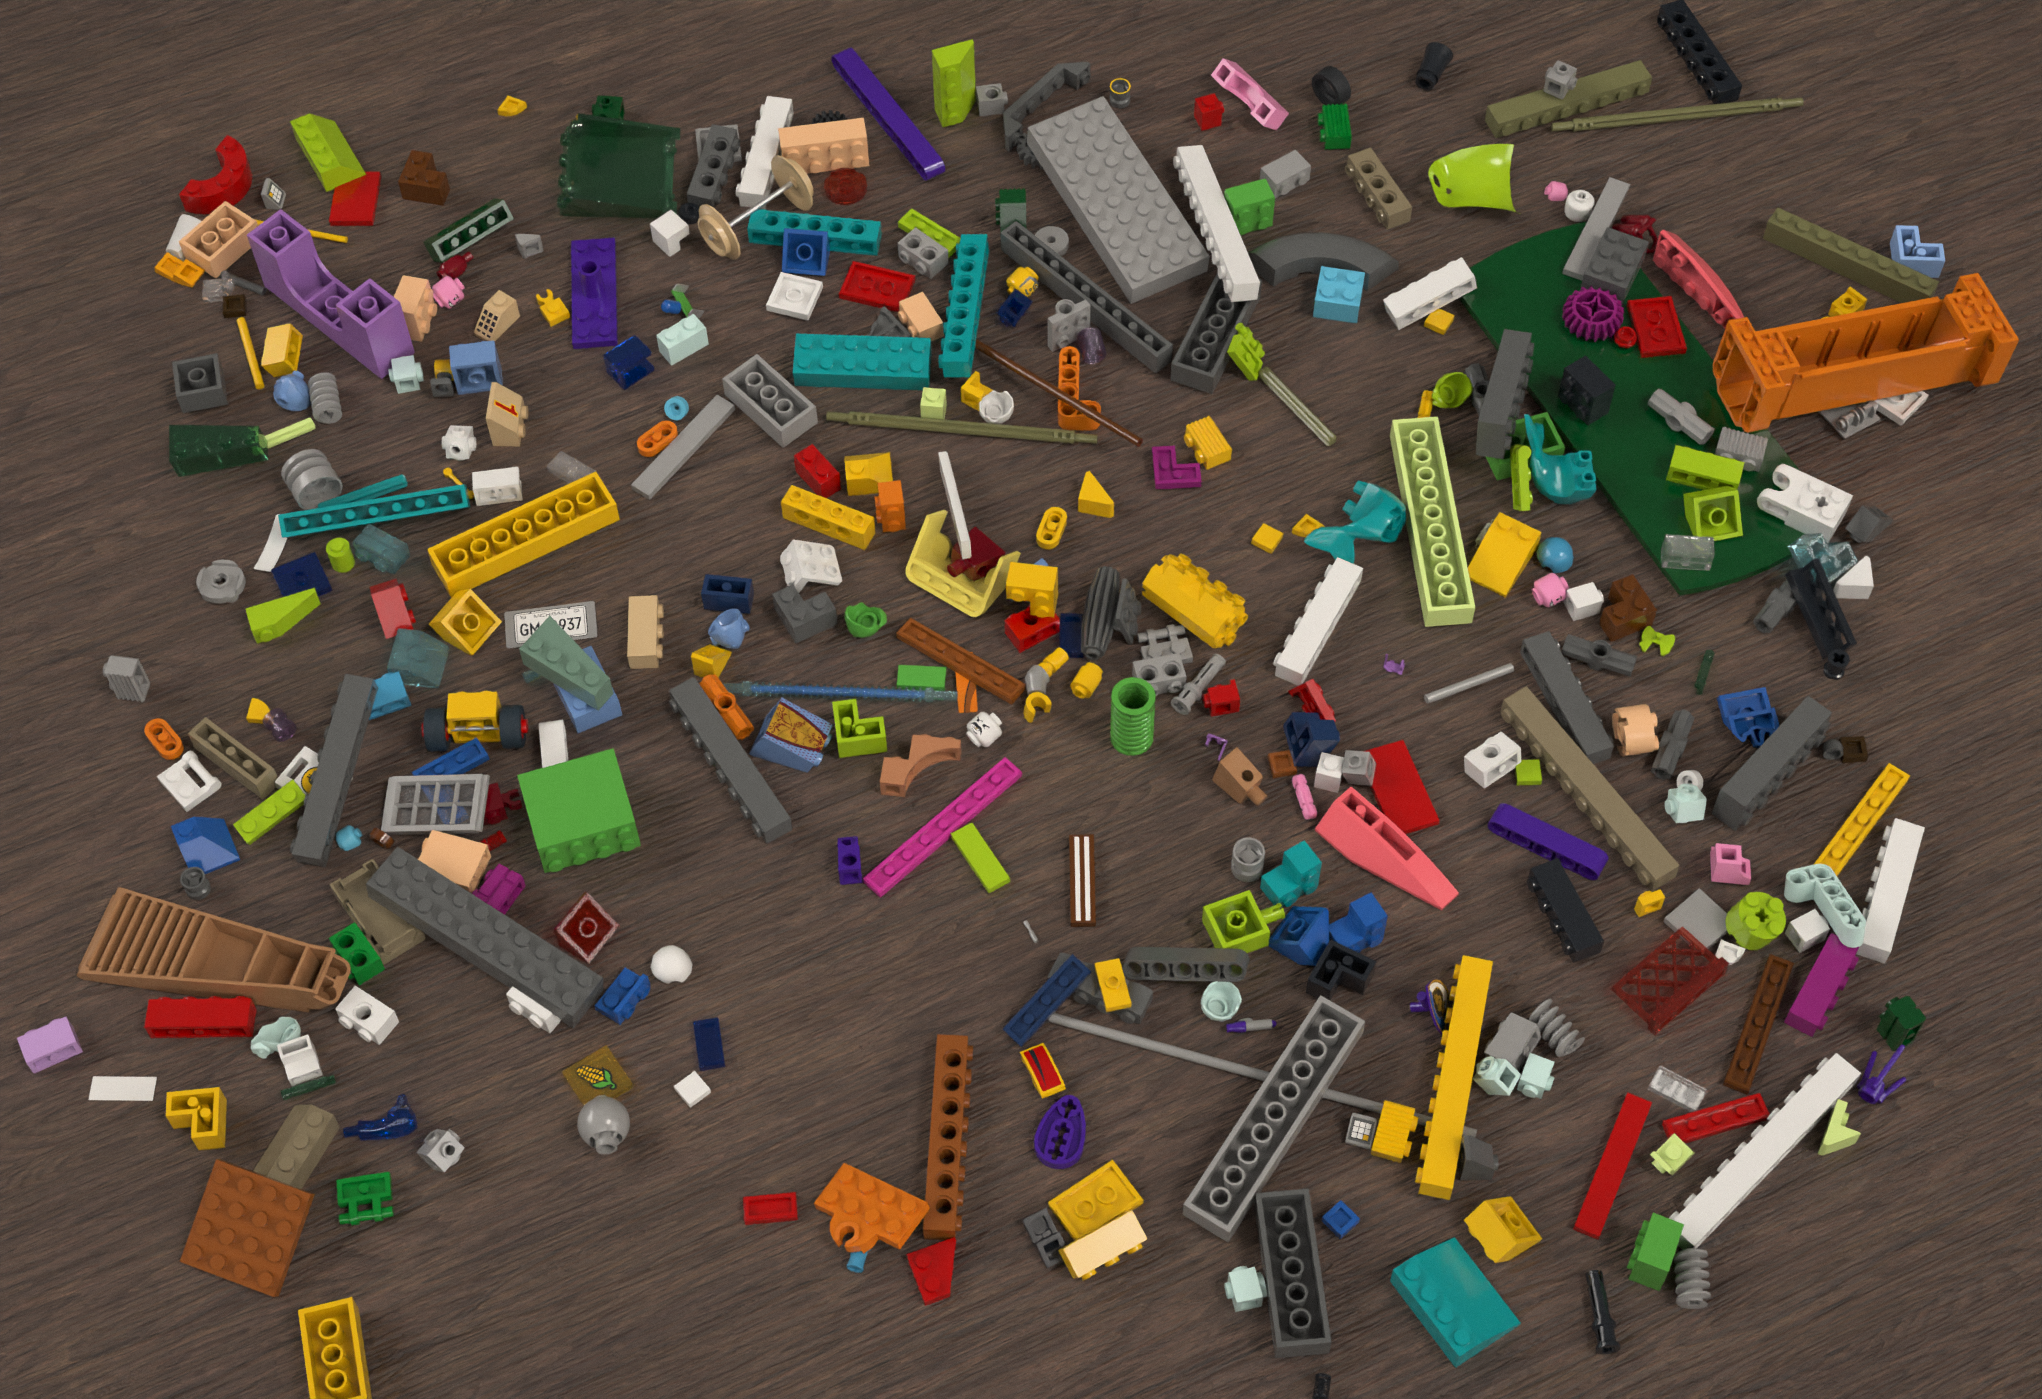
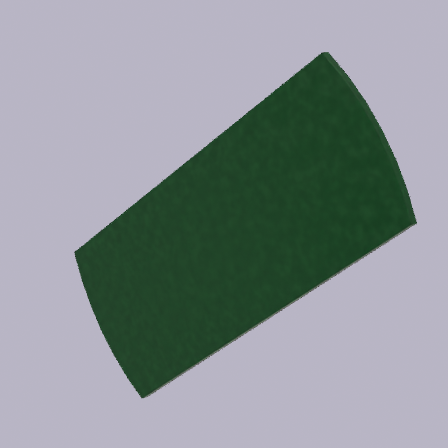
[1459,222,1818,596]

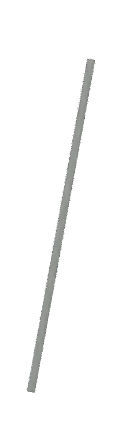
[1049,1013,1477,1138]

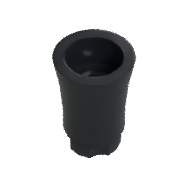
[1415,42,1453,91]

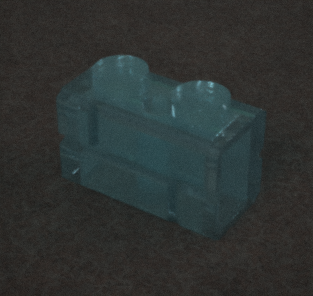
[353,524,410,574]

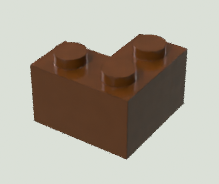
[398,150,450,206]
[1599,574,1657,642]

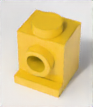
[1828,286,1867,317]

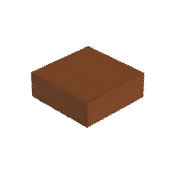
[1267,750,1297,778]

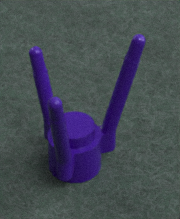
[1857,1045,1906,1104]

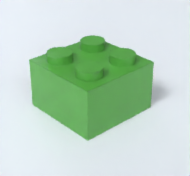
[1224,178,1275,235]
[1627,1213,1684,1291]

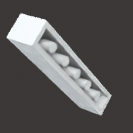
[736,96,794,209]
[1273,557,1363,686]
[1856,818,1925,964]

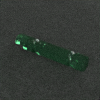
[1694,650,1715,695]
[281,1075,336,1100]

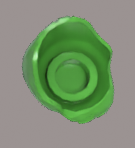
[844,602,887,638]

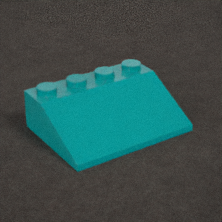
[1390,1237,1521,1368]

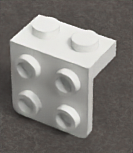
[780,540,842,593]
[506,986,561,1033]

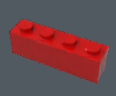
[144,996,257,1038]

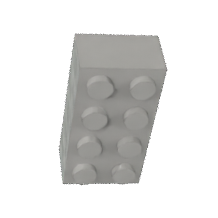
[722,354,818,448]

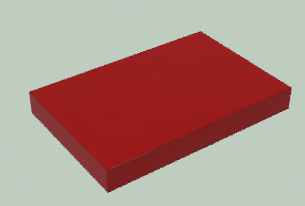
[329,172,382,226]
[839,261,916,312]
[1626,296,1687,358]

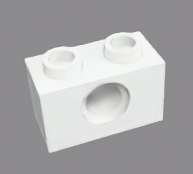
[1464,732,1521,789]
[335,986,399,1045]

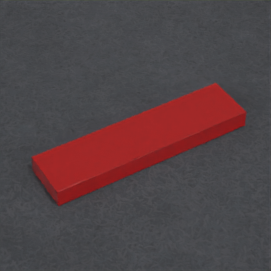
[1662,1093,1770,1143]

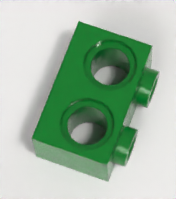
[329,922,385,986]

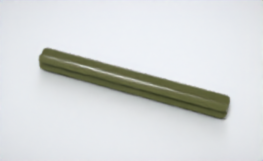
[1258,366,1337,447]

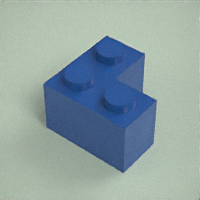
[1329,892,1388,953]

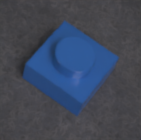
[1321,1200,1360,1239]

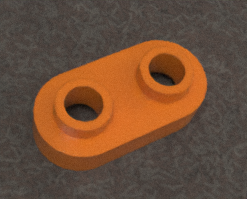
[637,421,678,457]
[144,718,184,760]

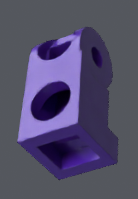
[838,836,862,885]

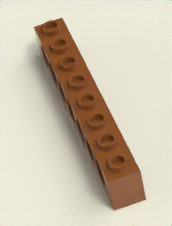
[923,1034,973,1240]

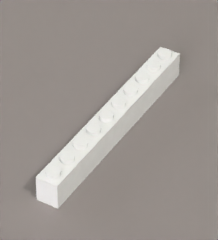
[1173,145,1260,302]
[1669,1053,1861,1250]

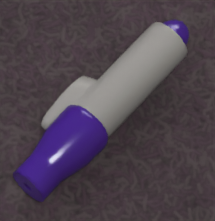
[1226,1018,1277,1033]

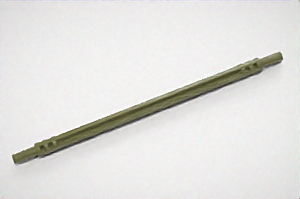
[1551,98,1803,132]
[826,411,1098,444]

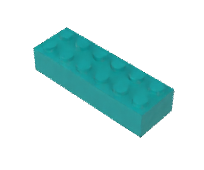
[793,333,932,390]

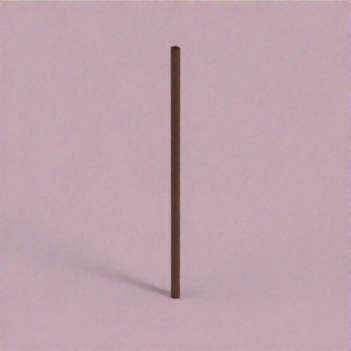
[941,318,1143,447]

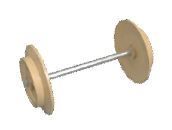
[698,155,814,260]

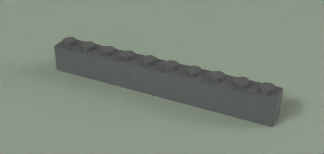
[1000,221,1173,374]

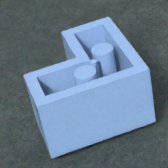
[1890,225,1945,278]

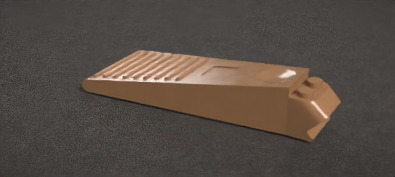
[77,887,351,1012]

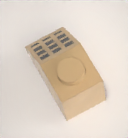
[474,290,520,341]

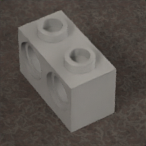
[898,227,949,279]
[1132,653,1186,696]

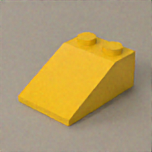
[1468,512,1542,598]

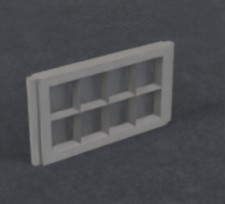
[381,774,490,835]

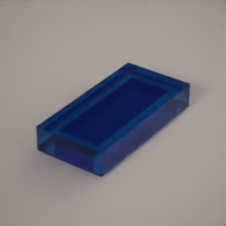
[1060,613,1083,658]
[693,1017,726,1071]

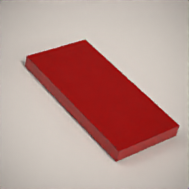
[1364,740,1440,834]

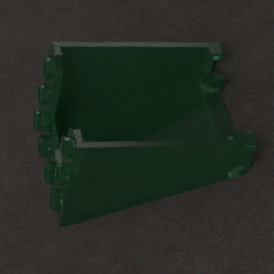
[557,113,681,218]

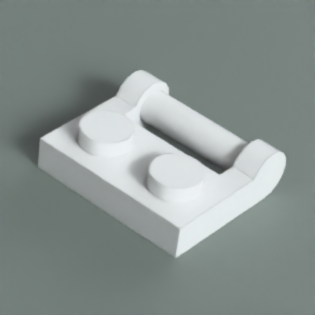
[157,751,222,812]

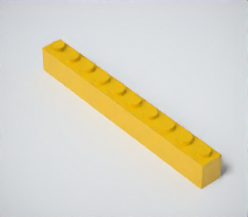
[1415,955,1493,1200]

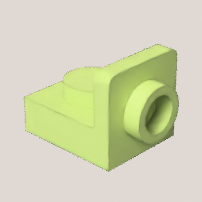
[1650,1133,1694,1176]

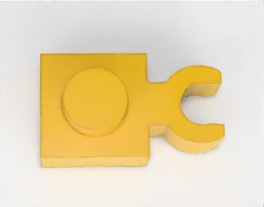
[536,289,571,327]

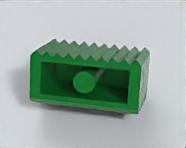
[1317,103,1352,149]

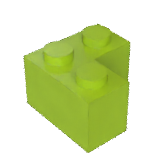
[832,699,887,758]

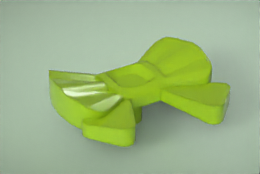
[1639,626,1675,657]

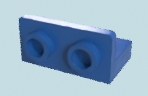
[595,967,651,1025]

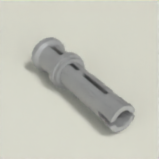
[1171,654,1226,715]

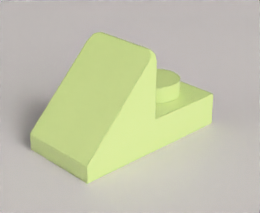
[1817,1099,1861,1156]

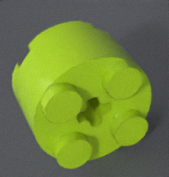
[1725,892,1786,950]

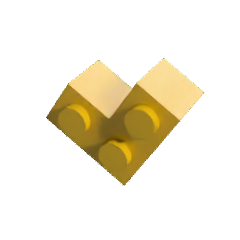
[1006,562,1058,618]
[166,1087,227,1150]

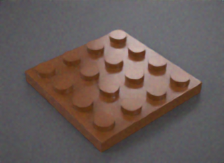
[180,1159,315,1297]

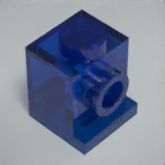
[997,289,1033,327]

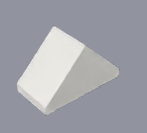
[1833,556,1874,599]

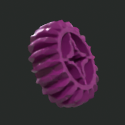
[1562,286,1624,342]

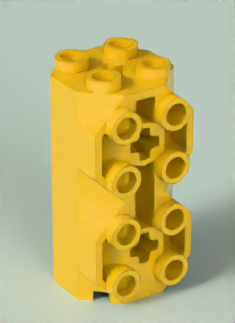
[1142,553,1248,648]

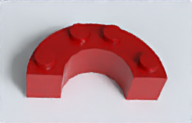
[179,135,252,214]

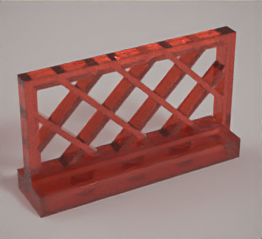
[1611,926,1729,1035]

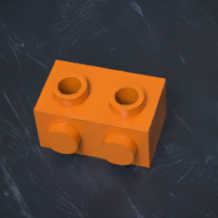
[874,480,906,532]

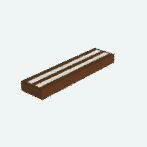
[1069,834,1096,927]

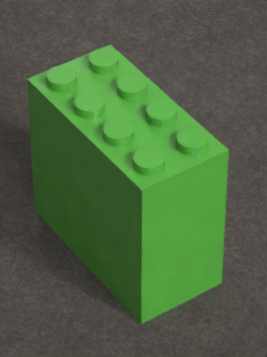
[517,748,641,873]

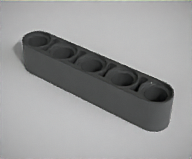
[1122,947,1250,982]

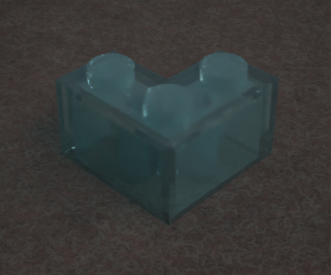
[1788,533,1858,582]

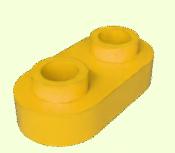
[1036,507,1067,549]

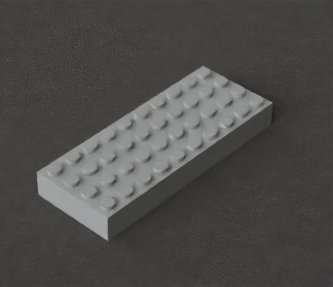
[1027,96,1210,304]

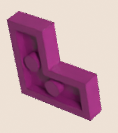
[1152,446,1202,489]

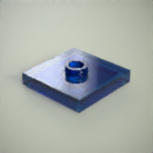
[271,552,333,597]

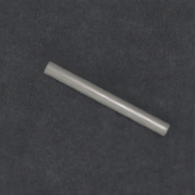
[1424,663,1514,704]

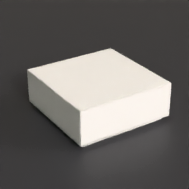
[674,1071,711,1108]

